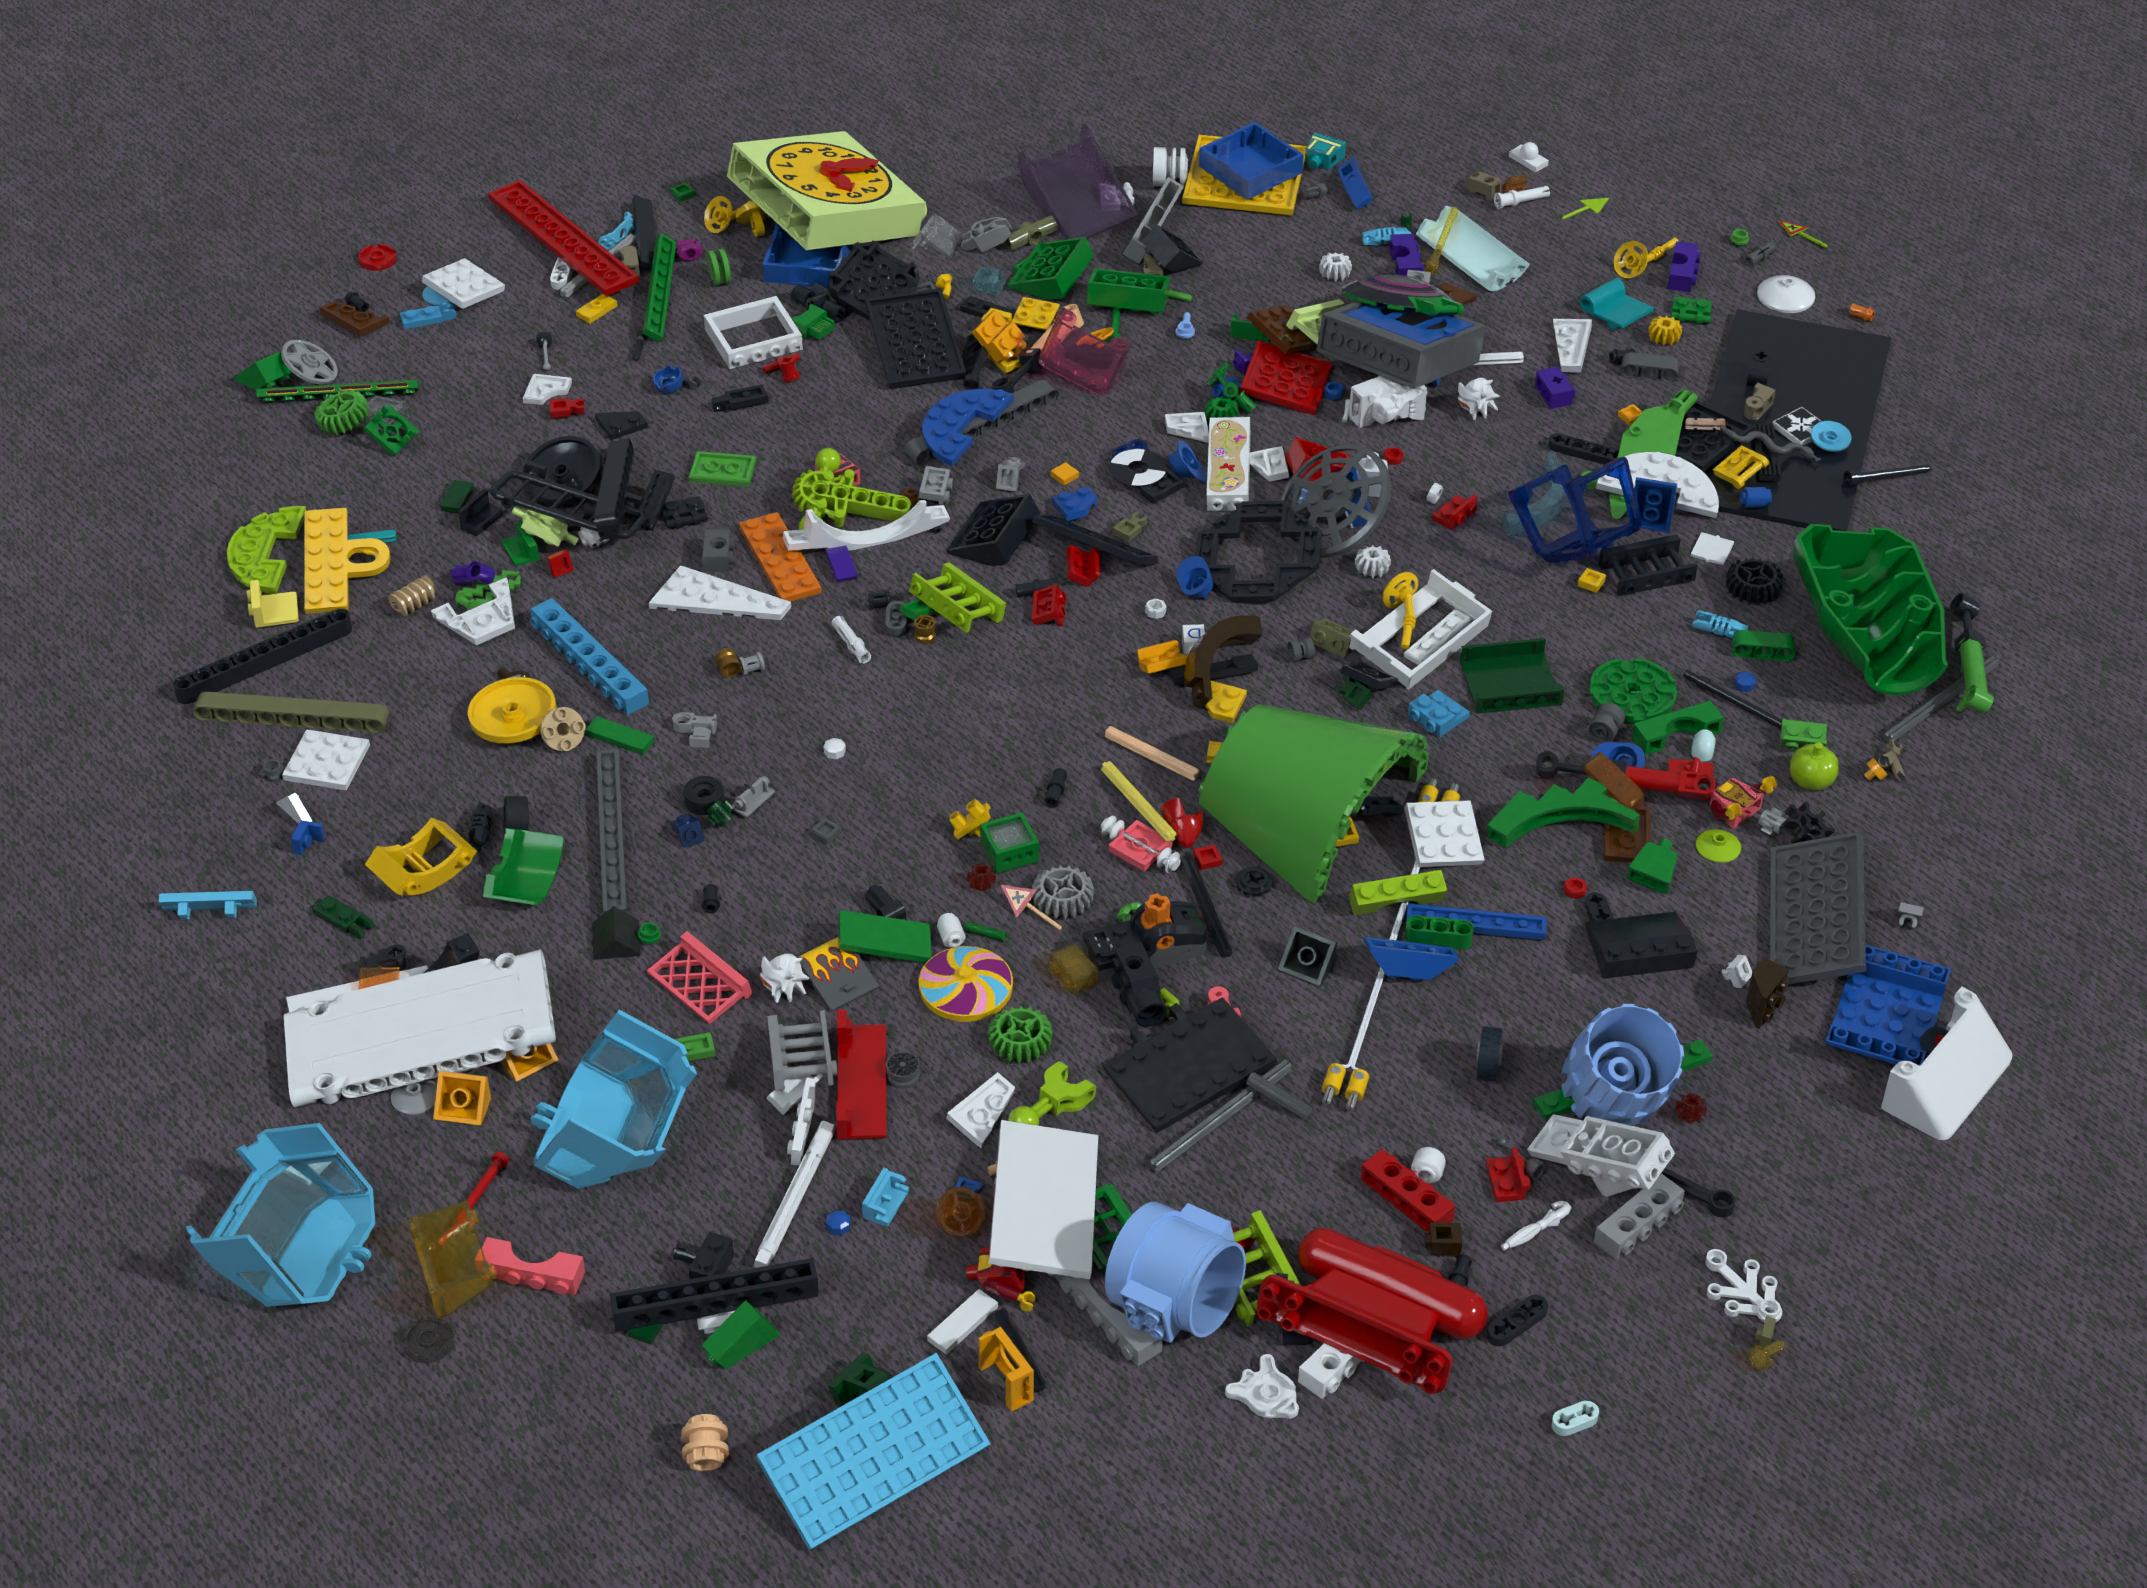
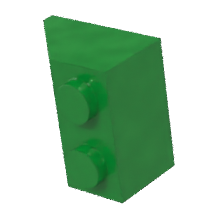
[234,351,293,390]

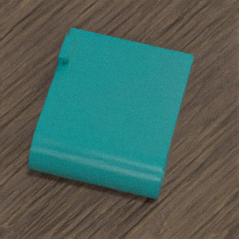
[1579,278,1654,330]

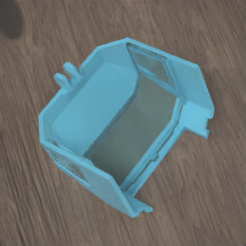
[530,1010,697,1189]
[186,1123,375,1307]

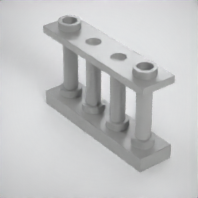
[767,1010,837,1091]

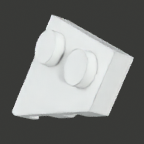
[1165,412,1209,442]

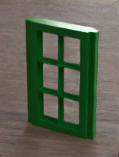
[1092,1184,1132,1272]

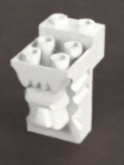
[1349,375,1427,428]

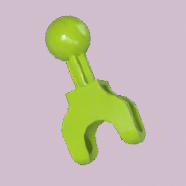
[1008,1061,1096,1126]

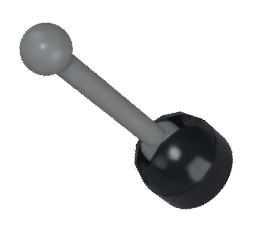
[536,332,552,371]

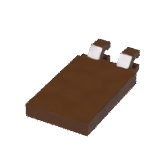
[1604,790,1651,863]

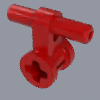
[762,353,800,382]

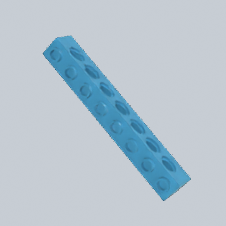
[530,598,649,715]

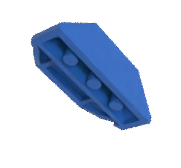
[1363,937,1459,981]

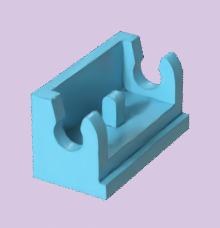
[862,1168,909,1227]

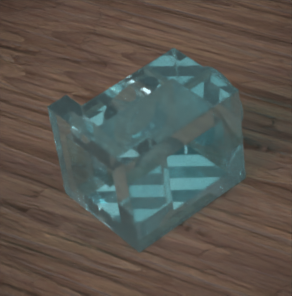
[973,266,1006,296]

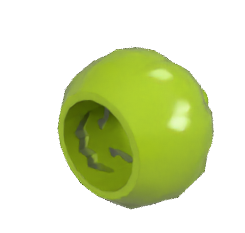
[1789,742,1838,791]

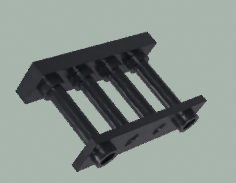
[1598,534,1698,596]

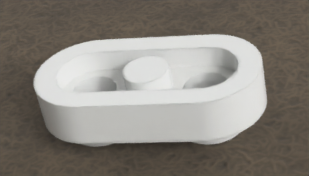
[697,1311,734,1334]

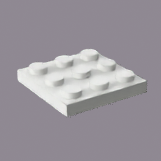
[422,258,505,309]
[282,730,370,791]
[1404,801,1484,867]

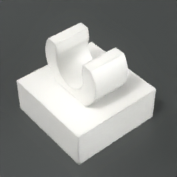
[1721,955,1752,988]

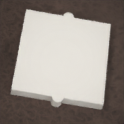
[1691,532,1734,565]

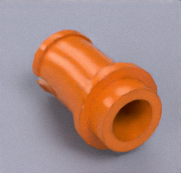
[1848,303,1875,322]

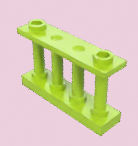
[909,562,1006,633]
[1233,1210,1301,1326]

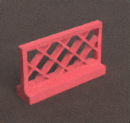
[647,931,752,1024]

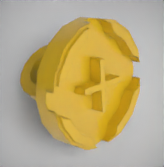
[735,201,769,237]

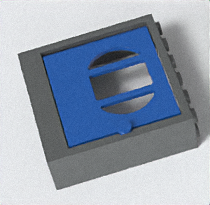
[1316,301,1486,389]

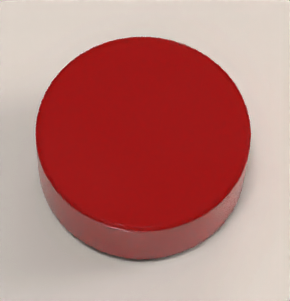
[1383,447,1404,465]
[1563,877,1587,899]

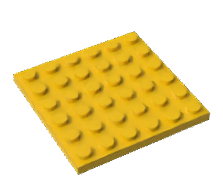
[1182,135,1307,216]

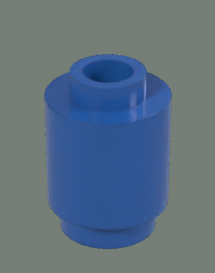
[1740,487,1772,508]

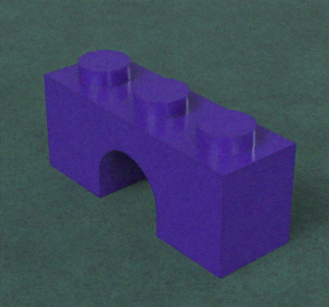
[1389,234,1425,276]
[1667,241,1701,292]

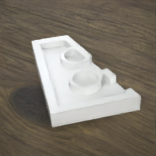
[946,1072,1015,1148]
[787,1078,816,1166]

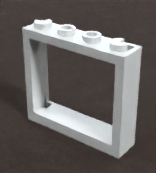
[704,296,803,369]

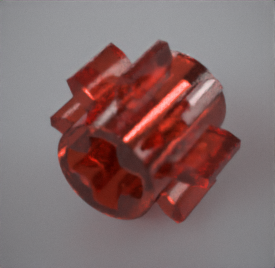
[967,863,996,892]
[1675,1093,1707,1123]

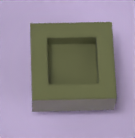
[1755,1316,1776,1353]

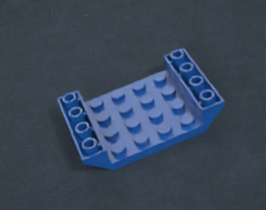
[1825,945,1951,1066]

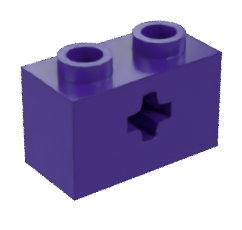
[1535,367,1575,409]

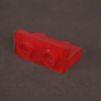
[1432,495,1478,530]
[1032,584,1067,627]
[1486,1147,1530,1203]

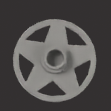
[281,340,338,385]

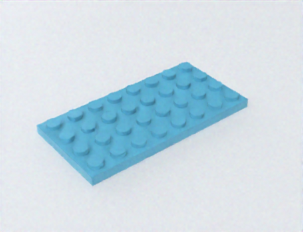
[755,1353,991,1551]

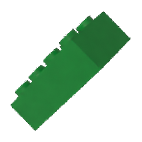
[1087,268,1170,314]

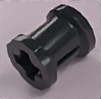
[868,589,891,610]

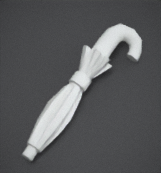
[1501,1201,1571,1250]

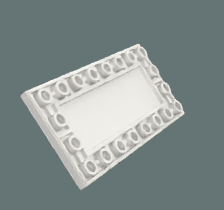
[988,1120,1098,1279]

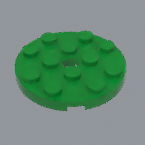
[1589,658,1677,723]

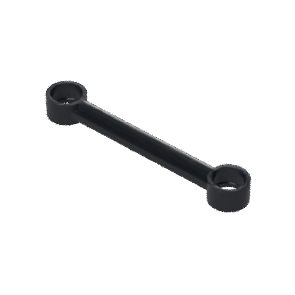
[1661,1168,1735,1218]

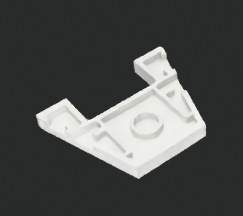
[431,578,515,645]

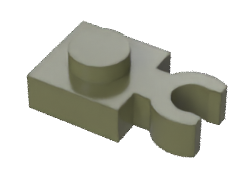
[1113,512,1147,542]

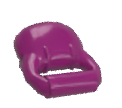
[675,239,703,261]

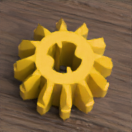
[1648,315,1682,346]

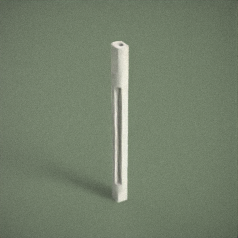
[754,1121,836,1268]

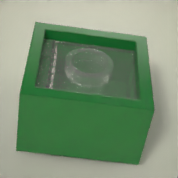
[980,812,1039,873]

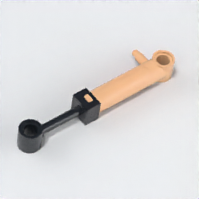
[992,304,1084,393]

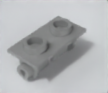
[732,776,775,818]

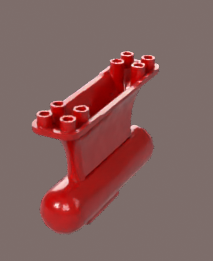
[1257,1227,1488,1394]

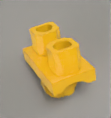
[950,799,991,839]

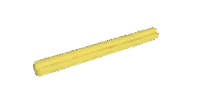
[1101,761,1176,842]

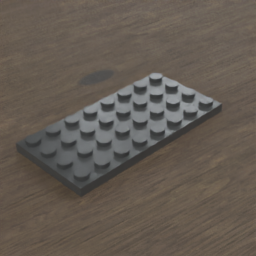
[1770,831,1866,984]

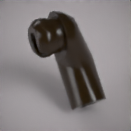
[497,667,530,679]

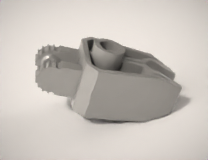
[961,217,1012,252]

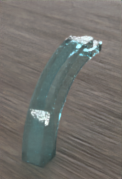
[1503,451,1570,539]

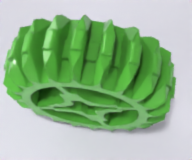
[314,390,370,435]
[988,1005,1053,1064]

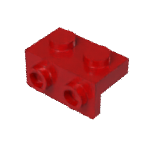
[1066,545,1100,587]

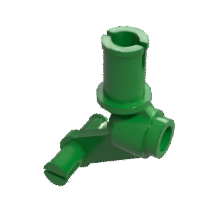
[1206,362,1256,414]

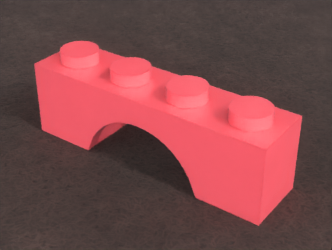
[476,1237,585,1295]

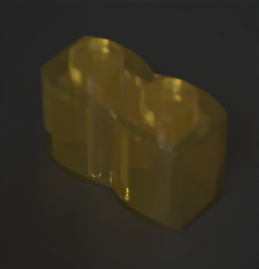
[1048,943,1098,994]

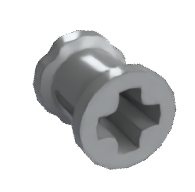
[738,652,765,676]

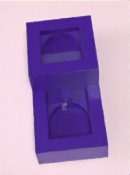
[826,545,857,583]

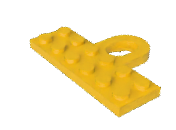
[305,508,391,614]

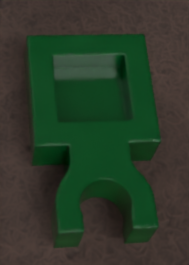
[1334,675,1373,710]

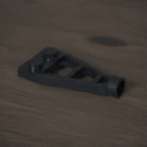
[963,333,988,390]

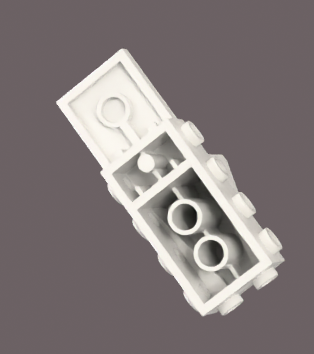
[1527,1114,1675,1197]

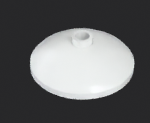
[1757,275,1815,313]

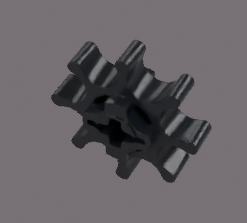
[1781,801,1835,844]

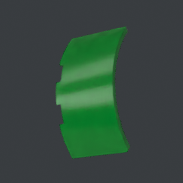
[483,828,564,905]

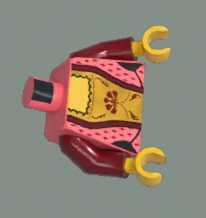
[1706,776,1778,829]

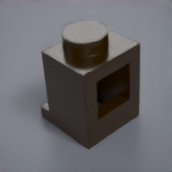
[1424,1223,1462,1258]

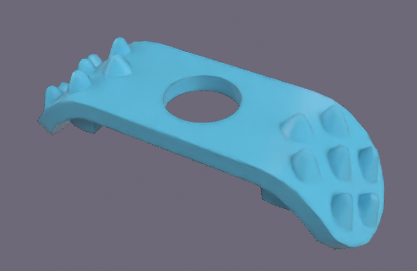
[597,212,635,251]

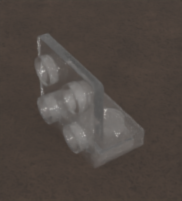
[910,212,963,257]

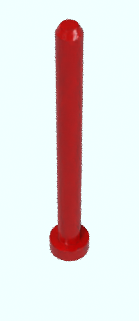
[437,1152,510,1248]

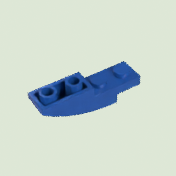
[1337,156,1373,210]

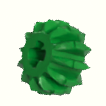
[1205,396,1239,422]

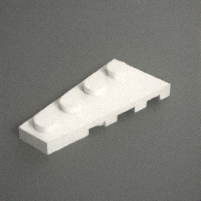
[1553,319,1592,373]

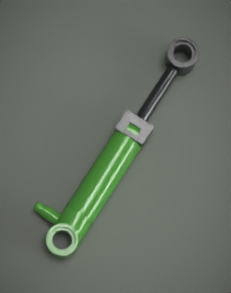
[1950,593,1994,714]

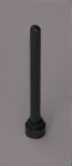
[1843,464,1931,487]

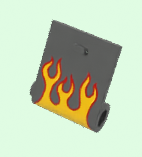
[797,937,879,1012]

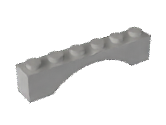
[1048,1274,1163,1367]

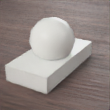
[1509,142,1549,173]

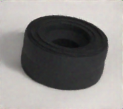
[683,776,725,816]

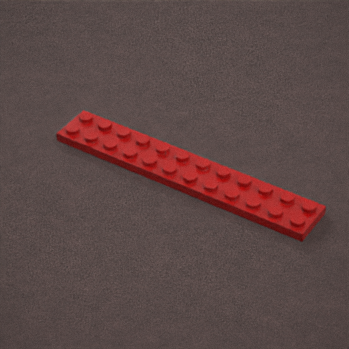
[488,180,639,296]

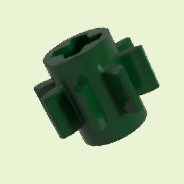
[706,799,734,827]

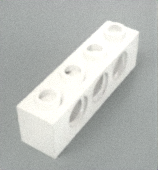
[1298,1343,1365,1399]

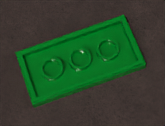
[838,910,932,963]

